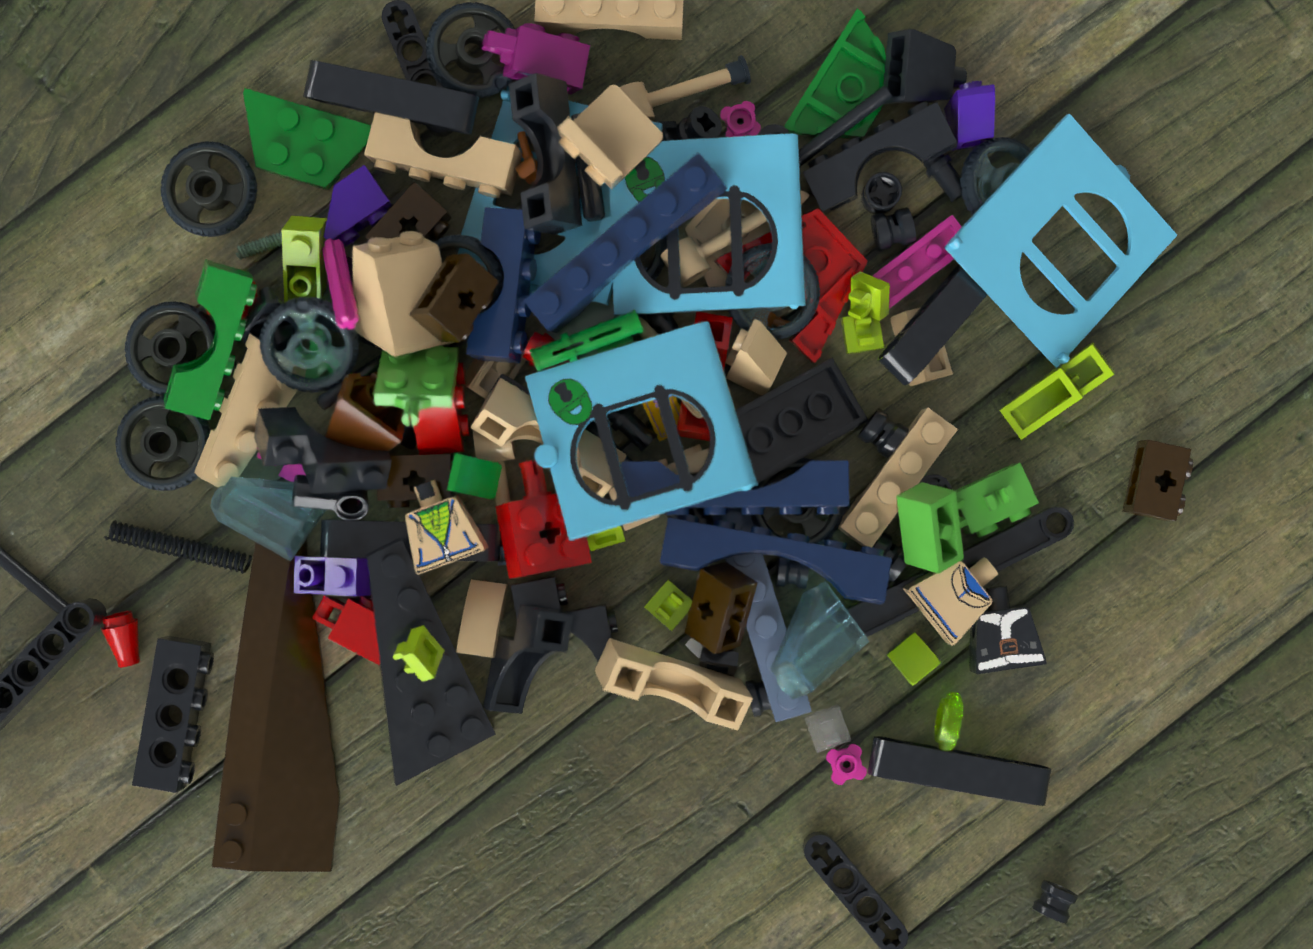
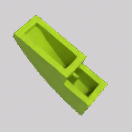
[999,342,1114,440]

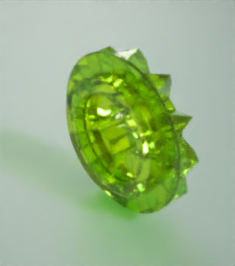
[934,691,964,751]

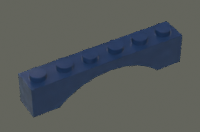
[524,152,727,333]
[621,461,849,515]
[660,514,892,605]

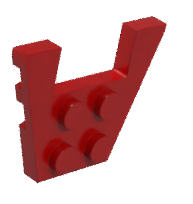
[714,208,868,363]

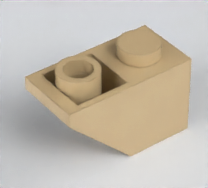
[725,319,787,396]

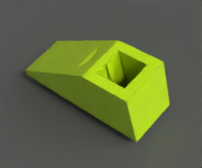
[281,216,327,336]

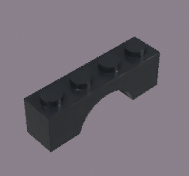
[509,73,582,235]
[803,101,957,215]

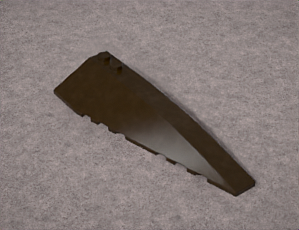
[212,495,340,872]

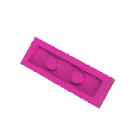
[872,215,962,309]

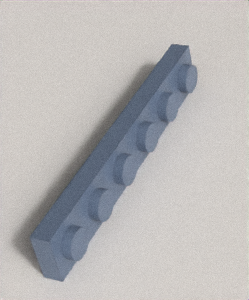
[712,508,812,723]

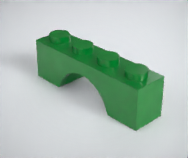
[163,259,257,420]

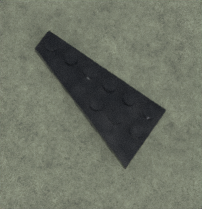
[366,538,496,786]

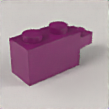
[482,23,590,95]

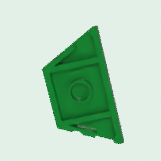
[784,8,886,139]
[243,88,372,190]

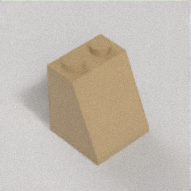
[353,231,452,357]

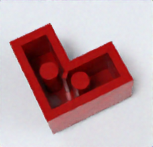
[413,362,470,455]

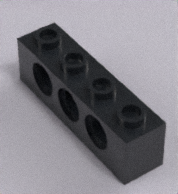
[132,636,214,793]

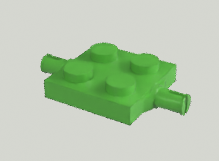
[374,346,459,426]

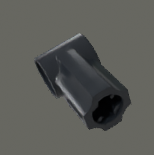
[292,474,369,521]

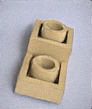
[456,579,508,658]

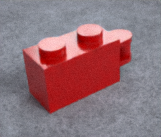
[312,595,380,666]

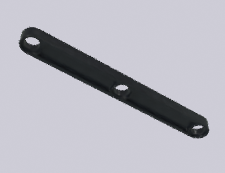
[789,507,1074,670]

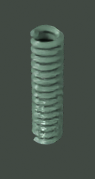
[235,232,282,260]

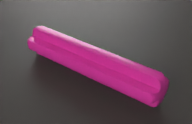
[322,238,359,330]

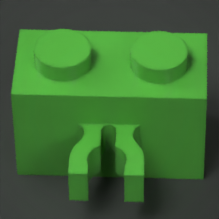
[955,463,1039,537]
[896,482,967,574]

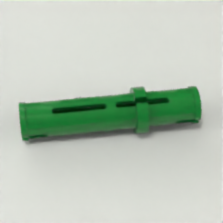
[530,310,644,372]

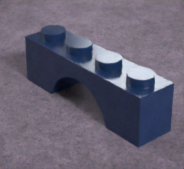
[466,207,541,364]

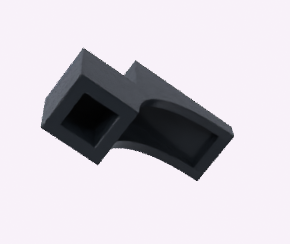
[254,407,392,493]
[511,576,618,662]
[483,604,573,714]

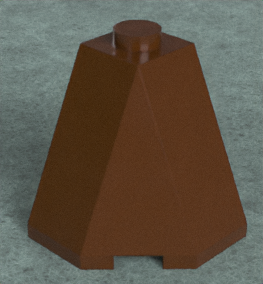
[324,372,405,451]

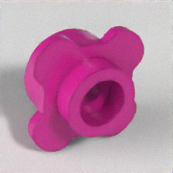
[720,101,761,137]
[826,744,867,785]

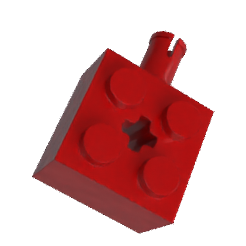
[495,460,592,579]

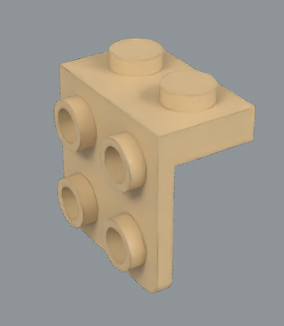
[558,85,663,189]

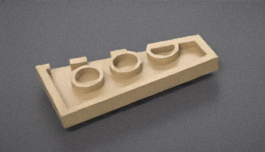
[194,334,306,492]

